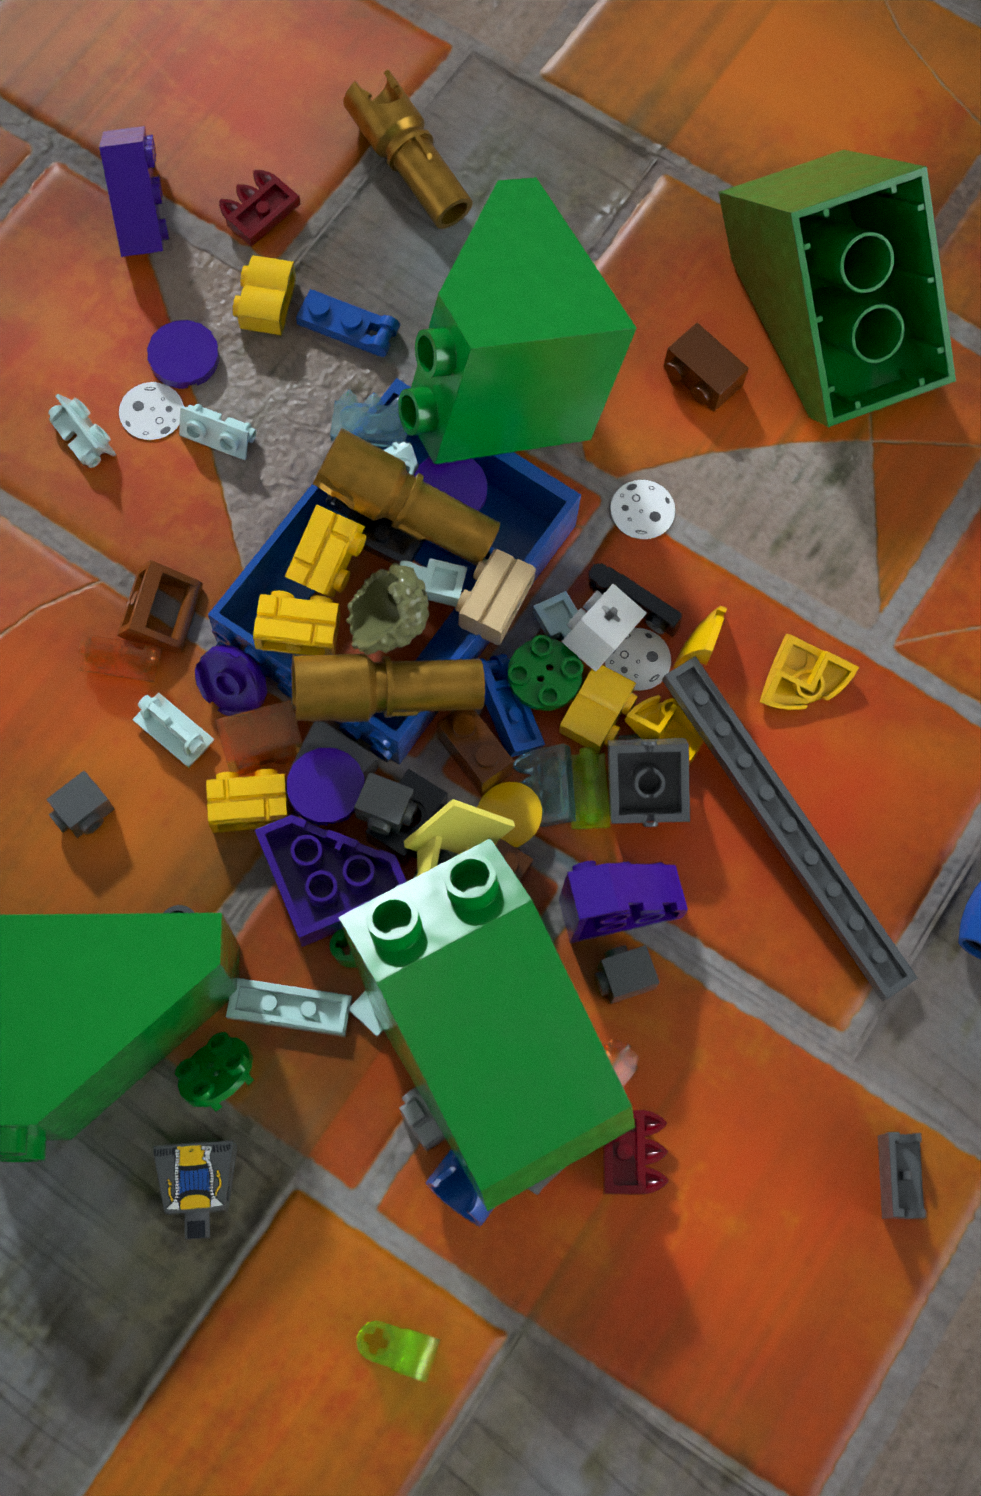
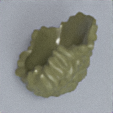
[346,563,429,655]

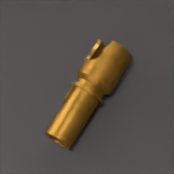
[343,69,473,229]
[312,428,500,566]
[292,654,485,722]

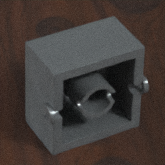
[608,738,690,827]

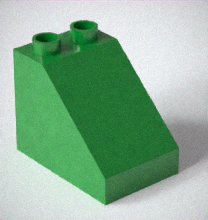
[718,150,956,427]
[398,177,637,464]
[339,838,635,1212]
[0,913,240,1163]

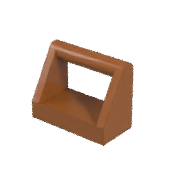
[117,560,203,652]

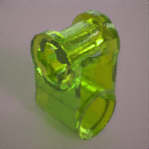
[356,1321,440,1383]

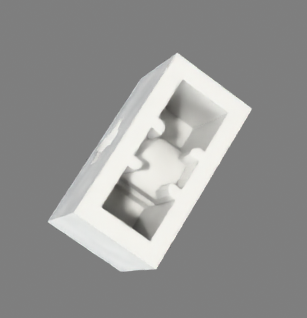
[562,584,647,672]

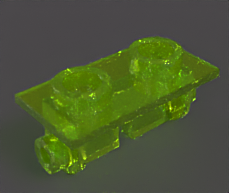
[567,747,610,829]

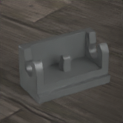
[878,1132,927,1219]

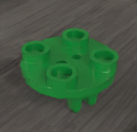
[507,635,583,711]
[175,1032,254,1112]

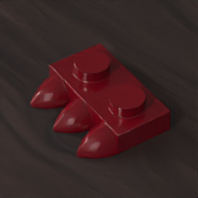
[219,170,301,247]
[603,1110,668,1195]

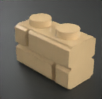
[455,549,536,645]

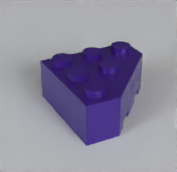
[99,126,169,257]
[255,815,407,947]
[559,861,688,944]

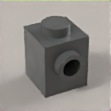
[46,770,115,838]
[354,772,418,835]
[594,945,660,1004]

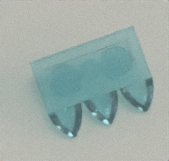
[330,389,407,447]
[513,743,576,827]

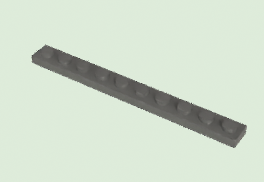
[662,656,918,1001]

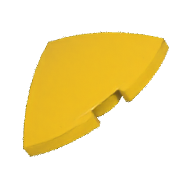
[673,605,727,668]
[760,634,859,710]
[625,695,704,765]

